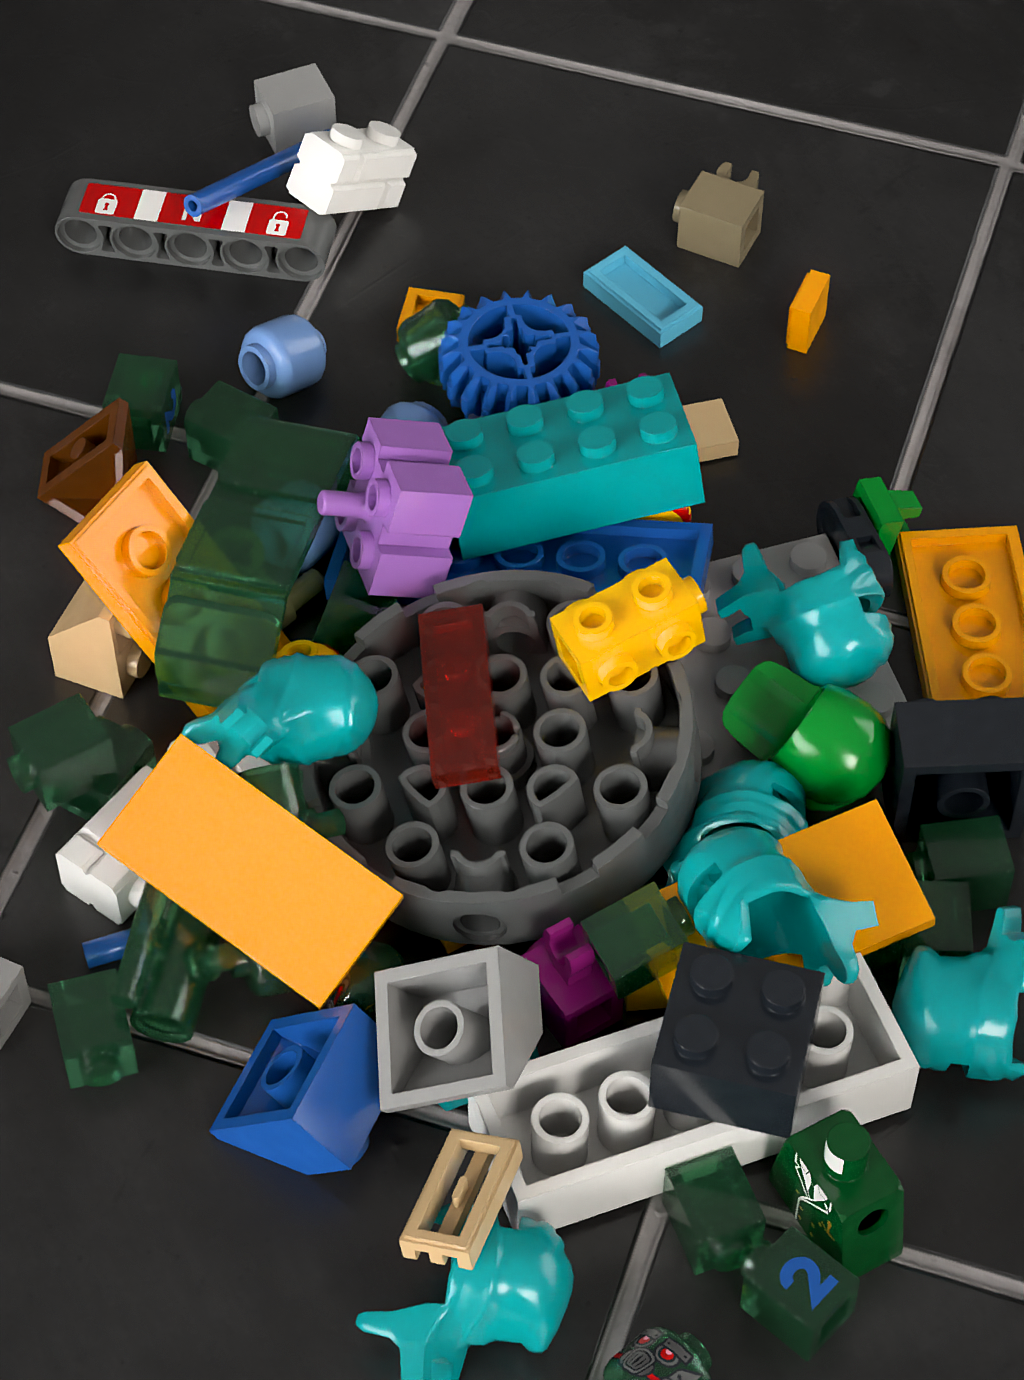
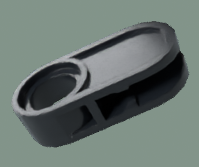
[816,496,894,598]

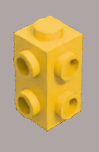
[549,558,708,702]

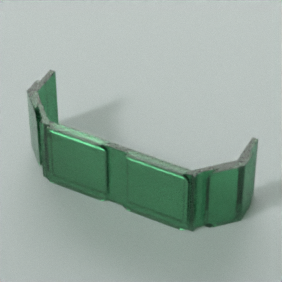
[154,415,362,708]

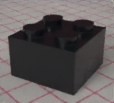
[881,696,1024,843]
[648,942,825,1139]

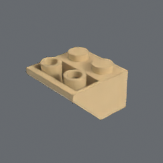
[48,579,152,699]

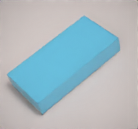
[583,245,703,348]

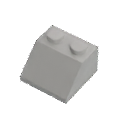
[374,945,543,1113]

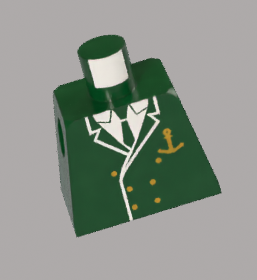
[768,1109,904,1286]

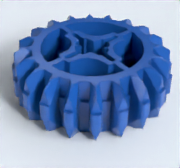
[438,290,601,419]

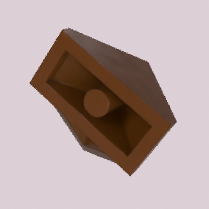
[37,397,137,523]

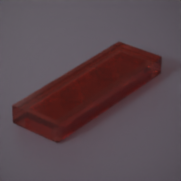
[418,604,502,789]

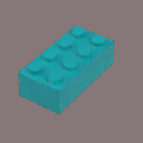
[442,372,705,560]

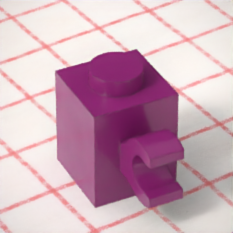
[521,917,624,1049]

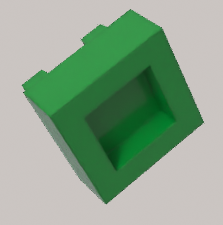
[852,477,923,556]

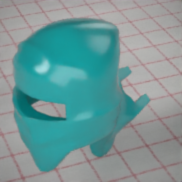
[715,539,894,689]
[181,652,379,769]
[645,760,808,895]
[678,826,879,987]
[891,905,1024,1081]
[356,1203,574,1380]

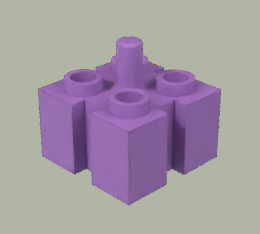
[317,417,474,598]

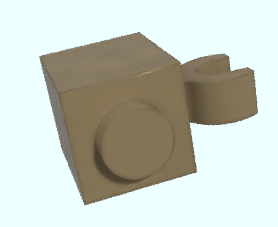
[672,162,764,268]

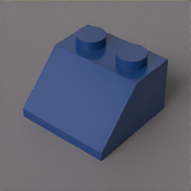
[209,1003,381,1175]

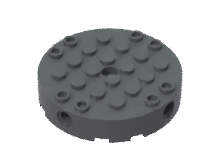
[298,569,702,945]

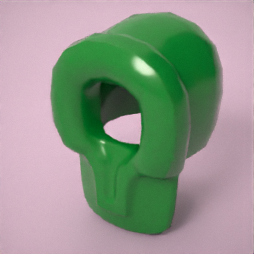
[722,661,892,811]

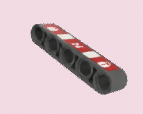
[55,178,337,281]

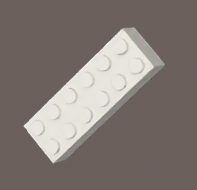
[468,952,920,1229]

